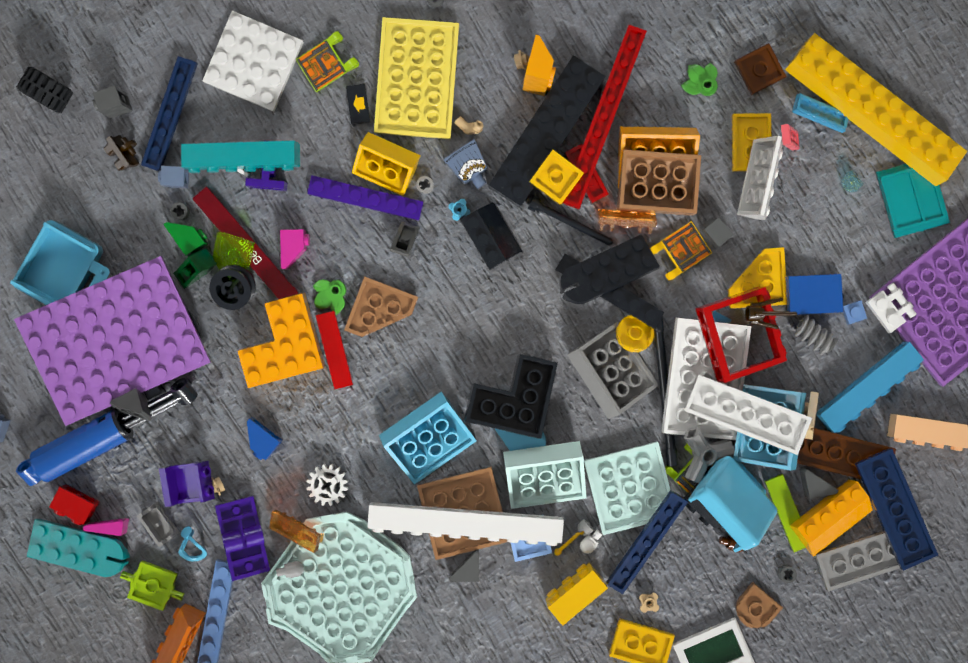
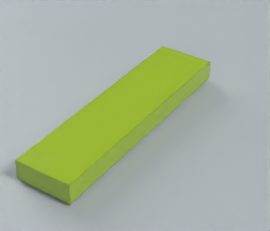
[764,474,806,552]

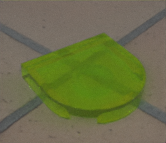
[213,232,255,270]

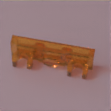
[598,209,657,234]
[269,510,324,553]

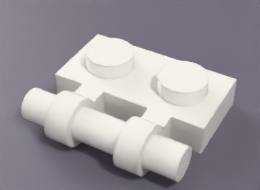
[865,283,917,333]

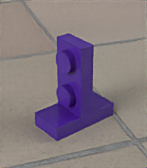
[245,168,287,191]

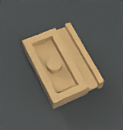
[804,392,819,440]

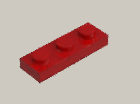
[564,144,609,204]

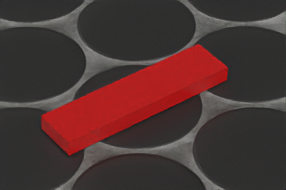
[315,311,353,390]

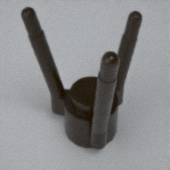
[745,297,797,329]

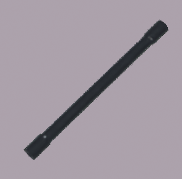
[654,315,678,466]

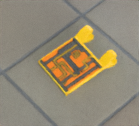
[650,221,712,281]

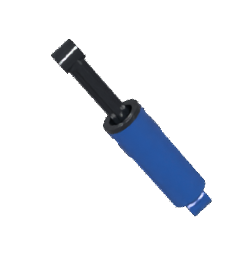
[16,378,198,486]

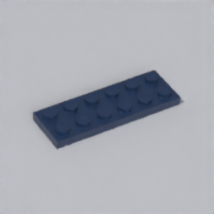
[854,448,938,571]

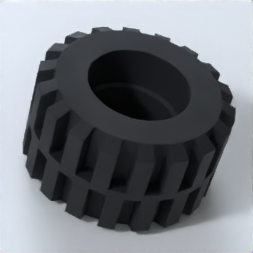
[16,66,73,113]

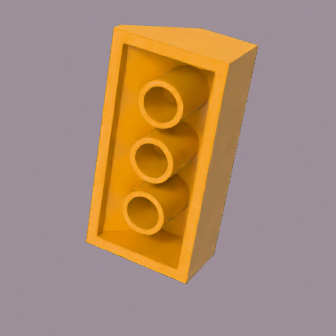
[522,35,556,96]
[790,480,873,557]

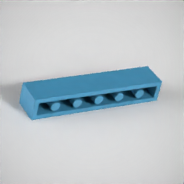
[816,342,924,433]

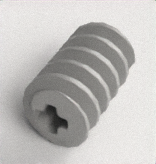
[795,315,839,356]

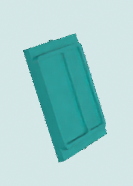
[876,164,950,238]

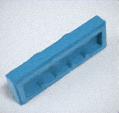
[792,93,849,133]

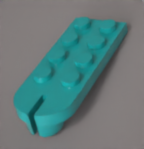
[27,518,130,577]

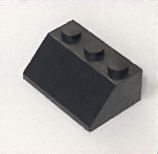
[460,202,522,271]

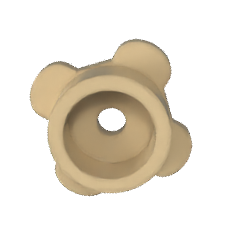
[514,50,529,71]
[211,477,225,496]
[639,593,659,613]

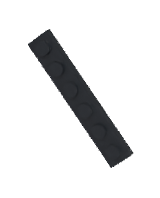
[555,254,664,329]

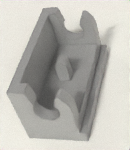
[137,502,180,547]

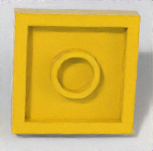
[529,150,584,205]

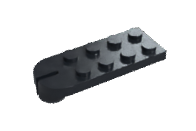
[559,234,660,304]

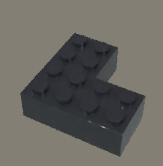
[463,354,558,439]

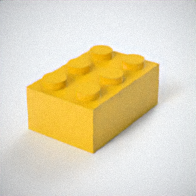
[546,563,608,626]

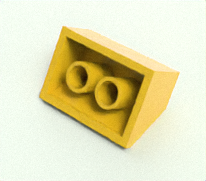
[352,132,421,196]

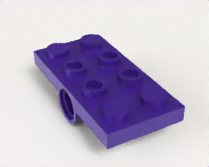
[214,496,270,581]

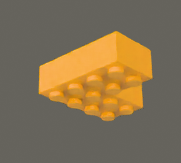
[237,292,326,388]

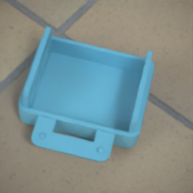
[10,220,110,305]
[688,456,777,552]

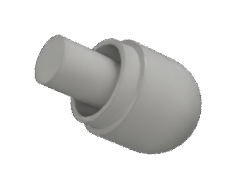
[276,561,304,578]

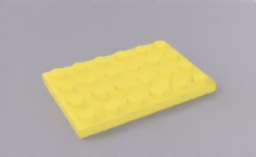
[374,17,459,139]

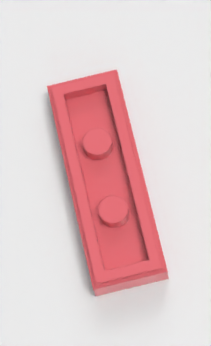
[781,124,800,151]

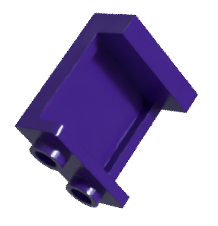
[159,461,215,507]

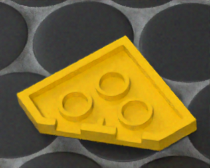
[728,247,787,309]

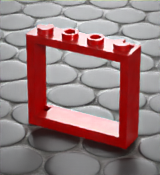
[695,287,787,383]

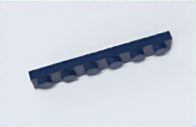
[141,56,198,171]
[606,490,688,594]

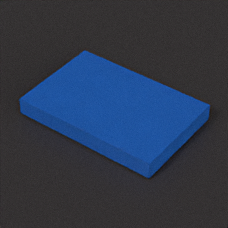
[785,274,843,315]

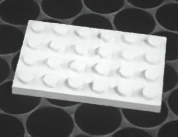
[661,318,751,440]

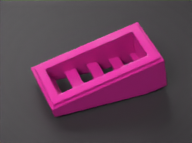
[83,518,129,536]

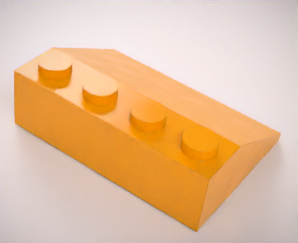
[618,126,700,188]

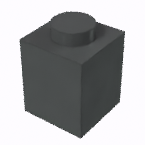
[701,217,733,248]

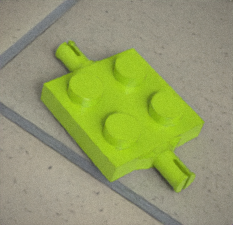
[120,560,185,611]

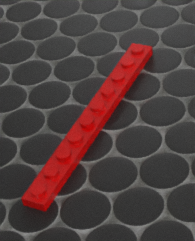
[562,25,647,210]

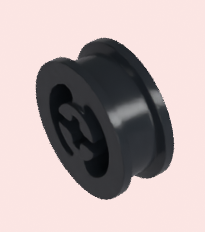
[209,265,256,310]

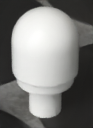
[580,529,603,554]

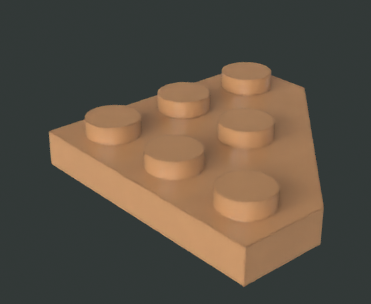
[344,276,419,337]

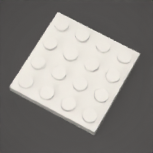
[202,11,304,112]

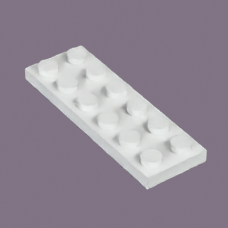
[685,375,812,455]

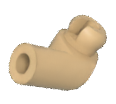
[454,116,483,135]

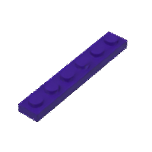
[307,175,424,221]

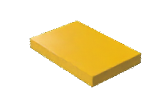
[732,113,771,172]
[609,618,675,663]

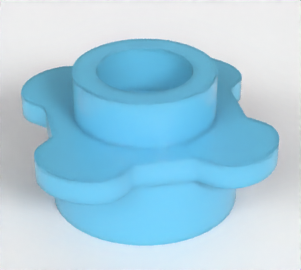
[449,199,470,221]

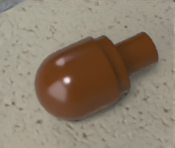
[719,535,743,553]

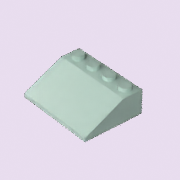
[503,441,586,509]

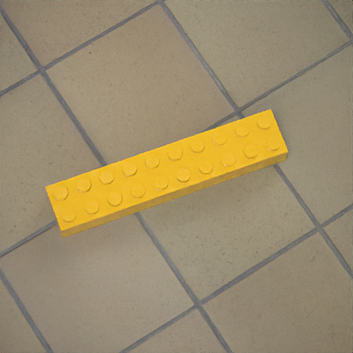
[785,33,967,186]

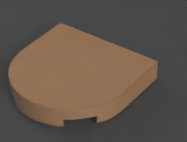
[736,582,783,628]

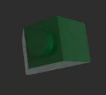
[173,249,217,289]

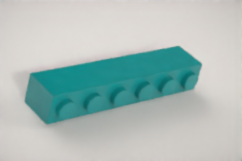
[181,140,300,173]

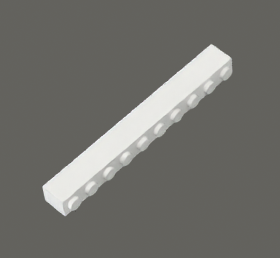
[367,502,564,546]

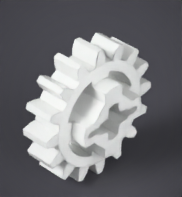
[306,464,349,506]

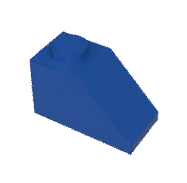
[247,417,283,460]

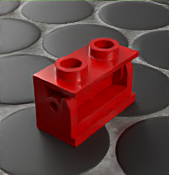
[49,484,100,525]

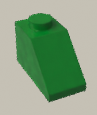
[163,222,209,257]

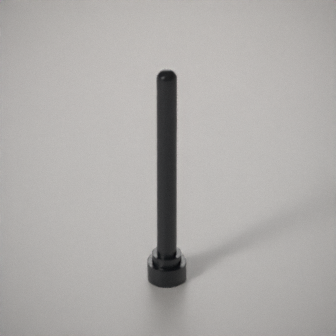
[528,195,613,246]

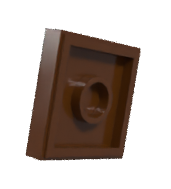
[734,43,787,96]

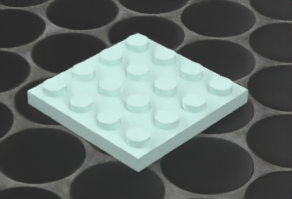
[584,441,670,535]

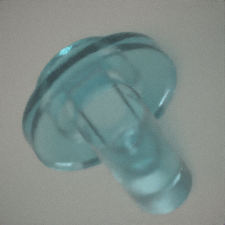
[841,170,864,192]

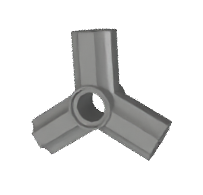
[684,427,734,483]

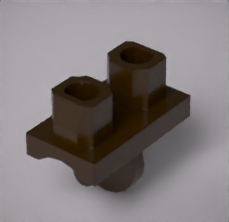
[103,135,140,171]

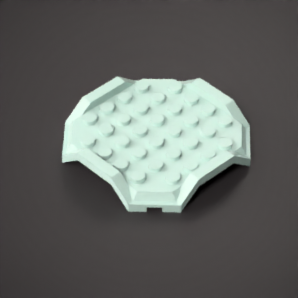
[261,512,417,663]

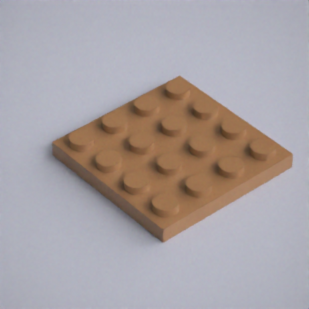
[417,466,507,560]

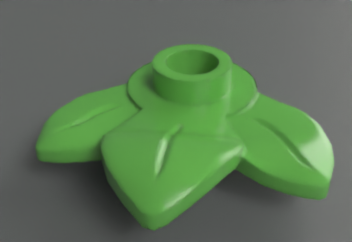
[681,63,718,96]
[313,279,346,315]

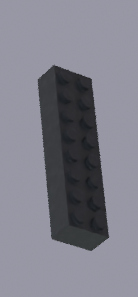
[488,55,606,208]

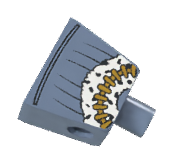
[443,139,487,189]

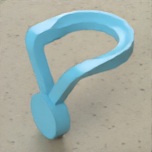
[178,526,207,562]

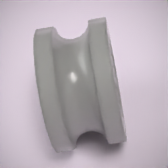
[416,176,434,194]

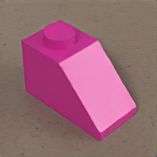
[280,229,310,270]

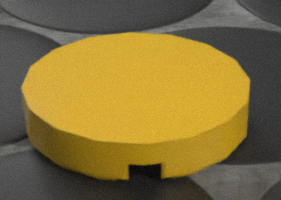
[616,315,654,352]

